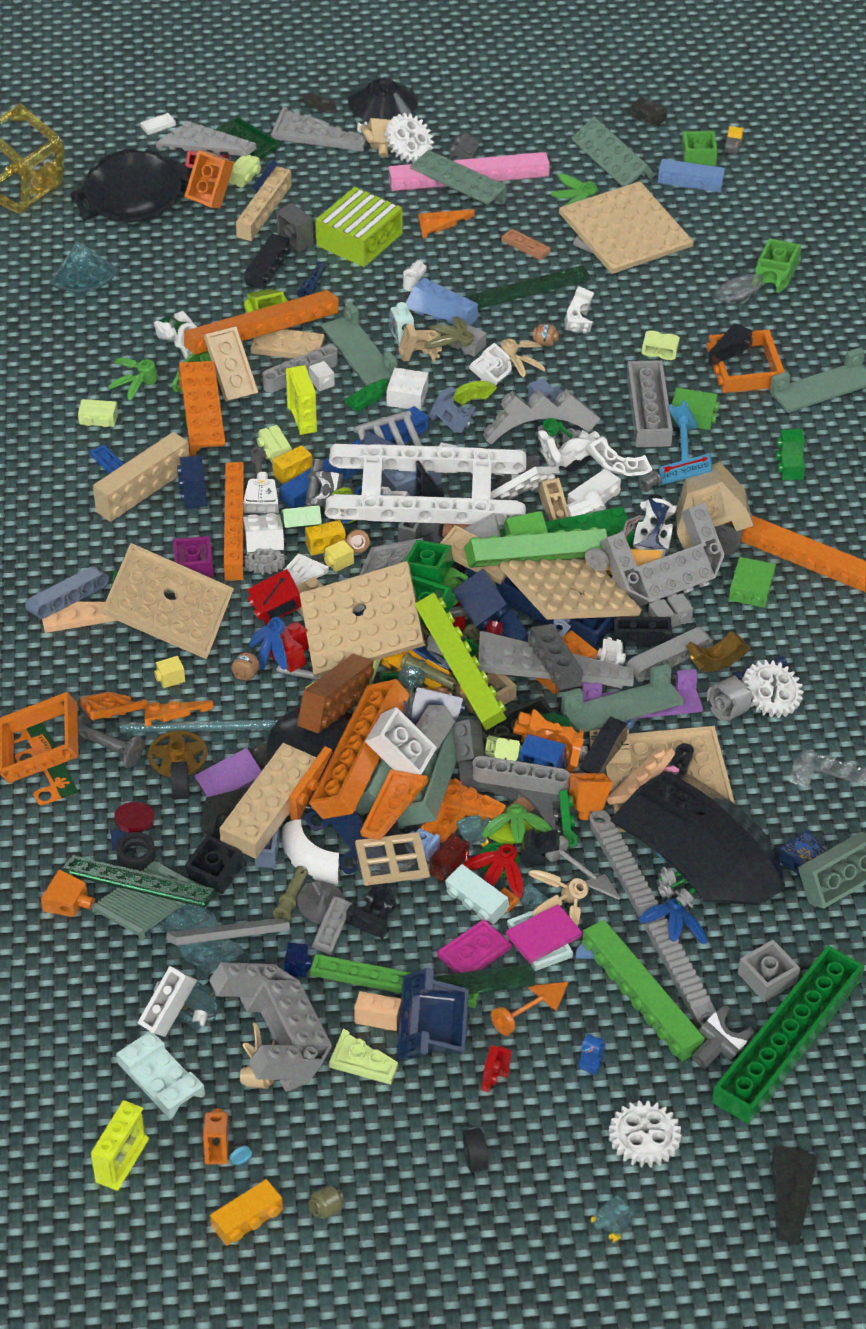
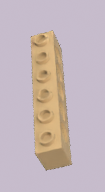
[236,166,292,241]

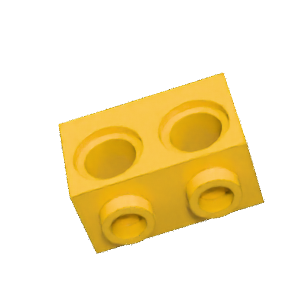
[272,445,312,484]
[305,520,346,556]

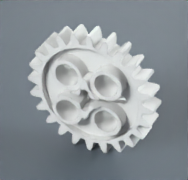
[384,113,434,163]
[742,660,803,718]
[609,1101,681,1168]

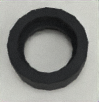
[171,761,189,799]
[116,832,156,872]
[462,1128,489,1173]

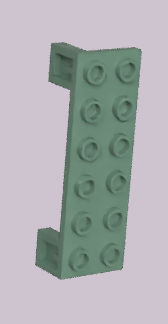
[571,116,655,187]
[410,150,507,204]
[321,302,397,386]
[770,347,866,413]
[562,664,684,732]

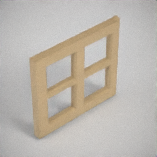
[355,832,429,886]

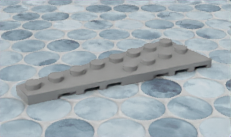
[478,631,634,687]

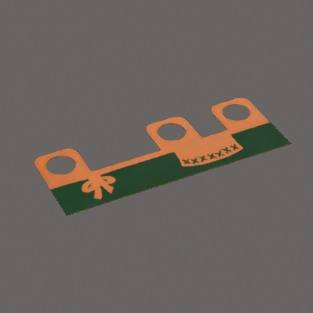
[14,722,79,805]

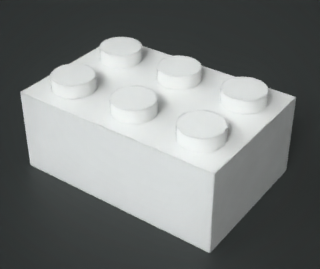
[365,707,437,775]

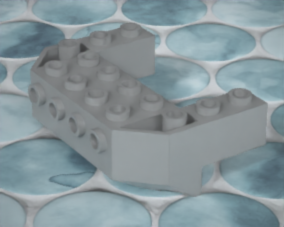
[600,503,725,606]
[209,962,332,1091]

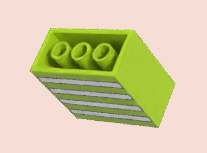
[315,187,403,267]

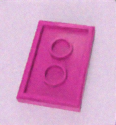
[506,904,582,964]
[437,919,512,982]

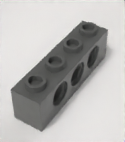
[528,624,583,690]

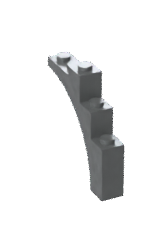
[458,761,561,834]

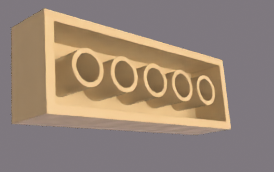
[93,432,189,522]
[219,743,316,859]

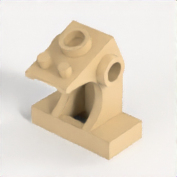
[398,324,442,362]

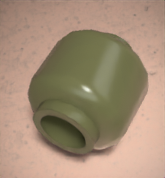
[309,1185,344,1219]

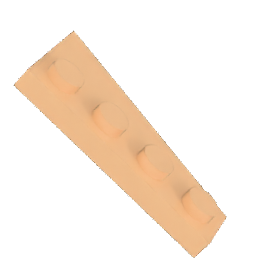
[42,602,117,633]
[607,748,675,805]

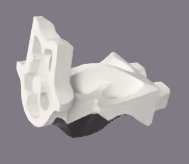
[538,430,608,472]

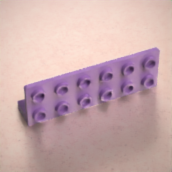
[581,669,703,719]

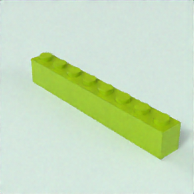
[414,593,507,730]

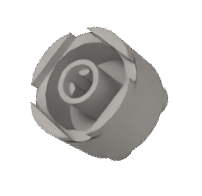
[707,676,753,721]

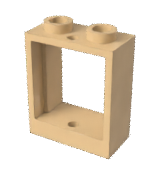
[455,673,516,717]

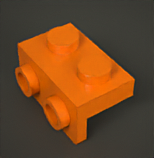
[421,802,466,843]

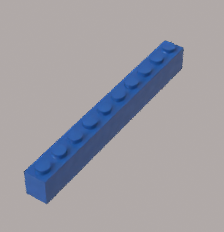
[280,406,428,508]

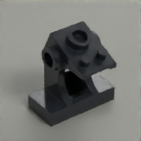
[346,884,397,939]

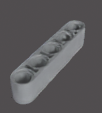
[263,345,338,393]
[626,627,713,682]
[473,756,570,795]

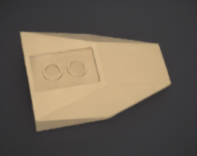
[676,462,754,549]

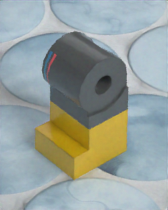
[724,126,744,155]

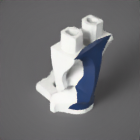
[633,498,676,558]

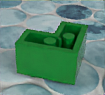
[775,429,805,480]

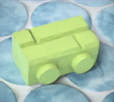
[228,154,261,188]
[78,399,118,427]
[257,425,292,463]
[485,735,522,761]

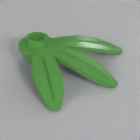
[550,173,598,206]
[482,804,552,843]

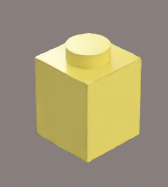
[324,540,354,572]
[154,656,185,688]

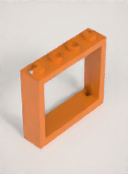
[706,329,785,393]
[0,692,79,783]

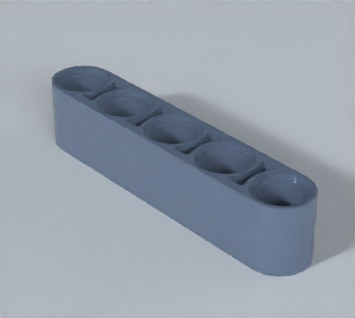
[26,566,109,619]

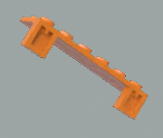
[179,361,225,456]

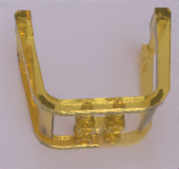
[0,103,64,213]

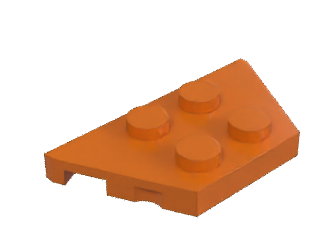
[79,692,148,720]

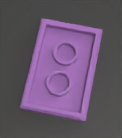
[194,748,262,797]

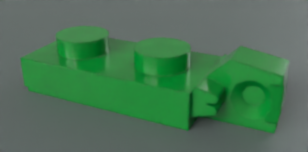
[344,378,389,412]
[559,790,578,848]

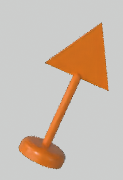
[491,982,569,1036]

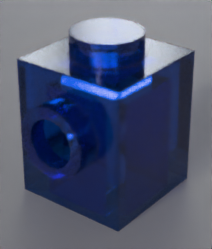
[284,942,312,977]

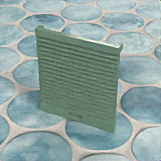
[91,861,204,940]

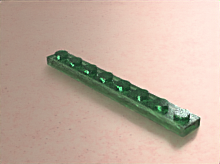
[463,265,590,309]
[62,855,215,908]

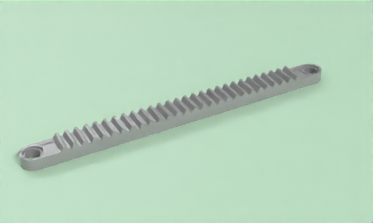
[589,810,716,1029]

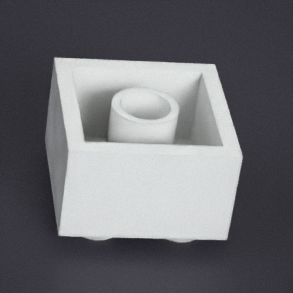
[387,368,428,411]
[243,513,284,552]

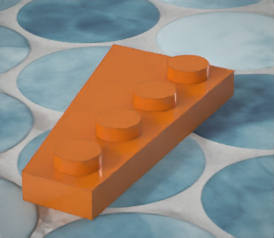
[360,769,429,840]
[443,778,506,822]

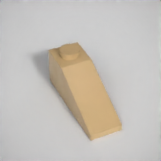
[538,478,570,520]

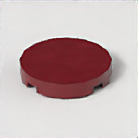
[114,802,155,833]

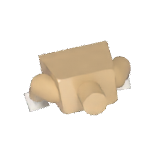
[357,118,392,157]

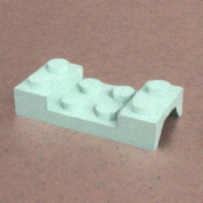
[116,1031,205,1119]

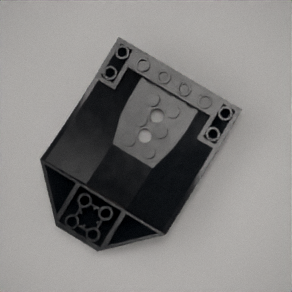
[610,771,785,905]

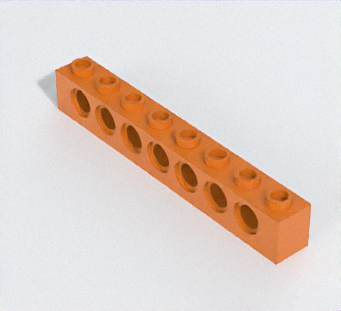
[224,462,245,580]

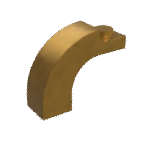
[685,631,751,672]

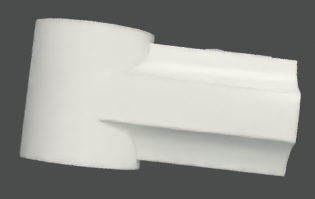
[403,260,427,291]
[567,491,606,517]

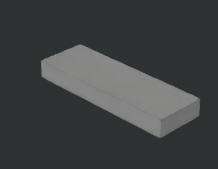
[312,895,353,955]

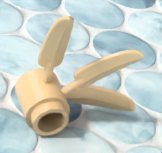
[500,339,545,378]
[528,870,588,927]
[240,1023,276,1089]

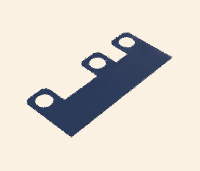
[304,773,384,875]

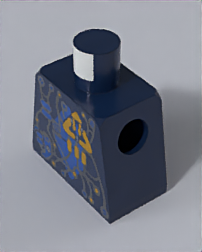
[778,830,826,876]

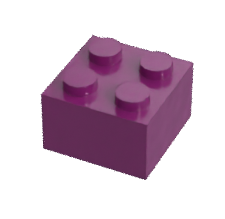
[173,536,213,578]

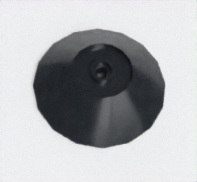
[348,79,418,121]

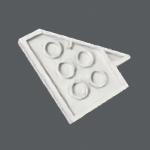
[490,467,560,500]

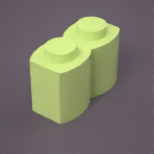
[642,331,680,360]

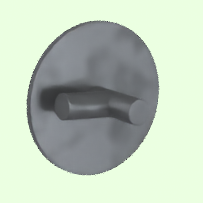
[297,881,346,924]

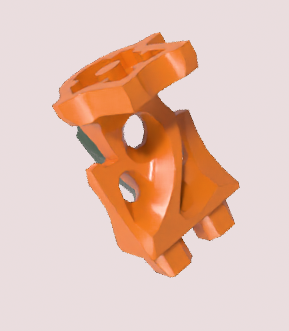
[513,709,584,774]

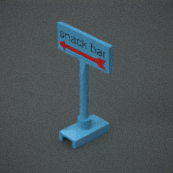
[659,400,712,485]

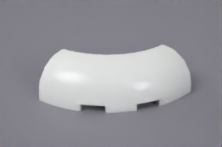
[585,437,653,477]
[282,819,339,884]

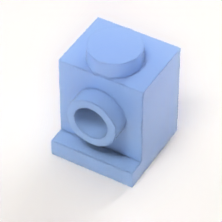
[408,828,440,862]

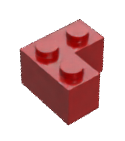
[269,621,309,673]

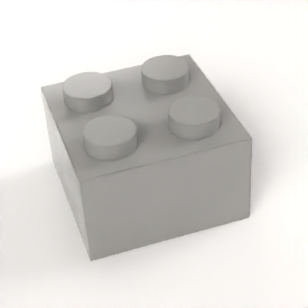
[738,940,800,1002]

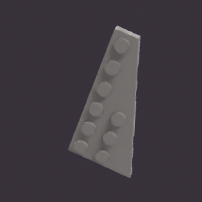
[271,106,367,151]
[156,121,257,156]
[353,538,423,612]

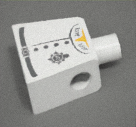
[243,472,279,513]

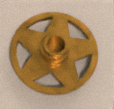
[148,731,208,777]

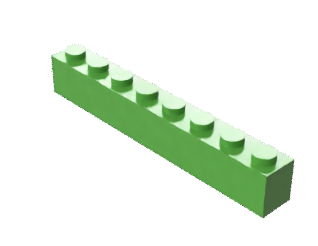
[464,527,607,568]
[582,920,704,1061]

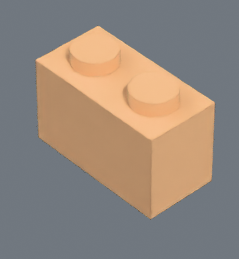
[354,991,401,1031]

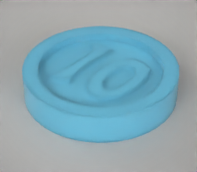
[230,1146,252,1165]

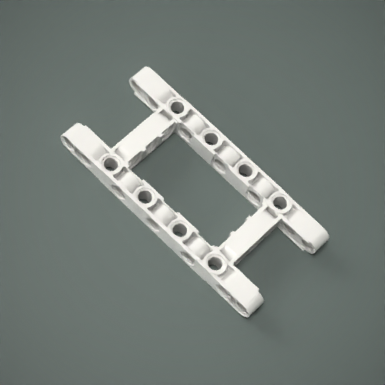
[325,444,526,525]

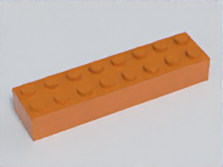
[309,679,410,819]

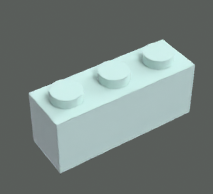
[445,864,509,925]

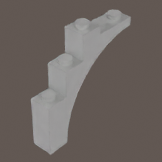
[483,389,600,445]

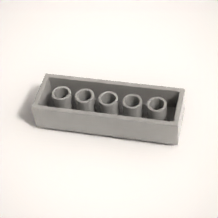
[627,360,673,447]

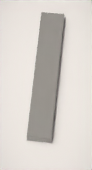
[167,918,290,945]

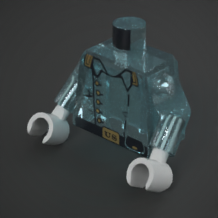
[153,981,218,1031]

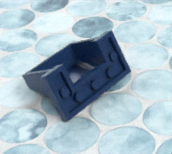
[397,968,469,1062]

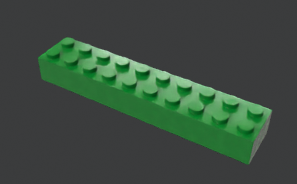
[712,945,865,1125]

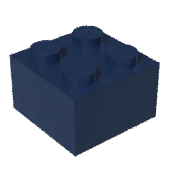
[177,455,207,508]

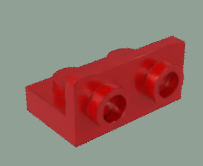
[481,1045,512,1093]

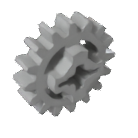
[244,548,285,574]

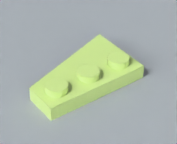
[329,1028,398,1084]

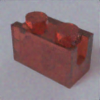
[429,833,469,883]

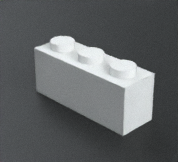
[567,469,621,505]
[138,966,197,1037]

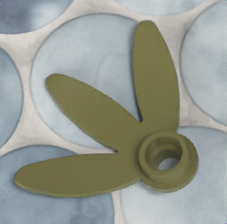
[424,316,474,349]

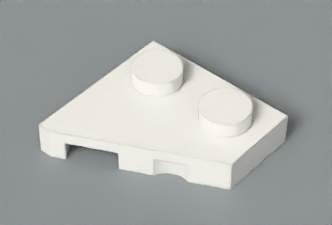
[283,553,329,586]

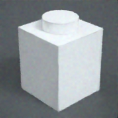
[309,361,335,392]

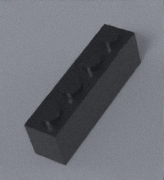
[245,233,292,290]

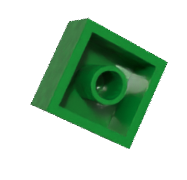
[404,540,454,585]

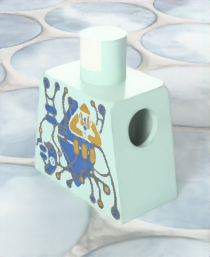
[389,302,414,346]

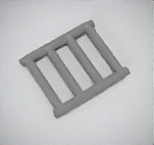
[353,411,422,446]

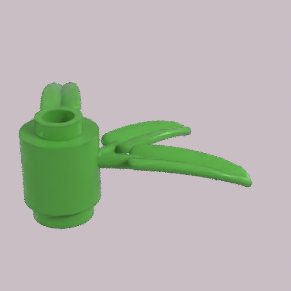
[109,358,158,401]

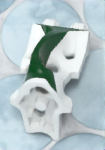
[153,311,197,360]

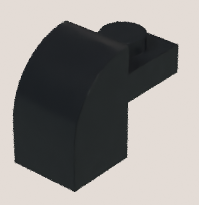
[521,829,560,868]

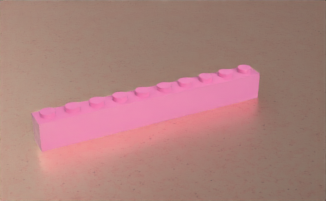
[389,152,549,191]

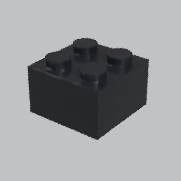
[185,834,245,895]

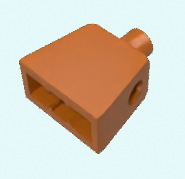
[569,773,613,820]
[41,870,95,917]
[203,1109,229,1164]

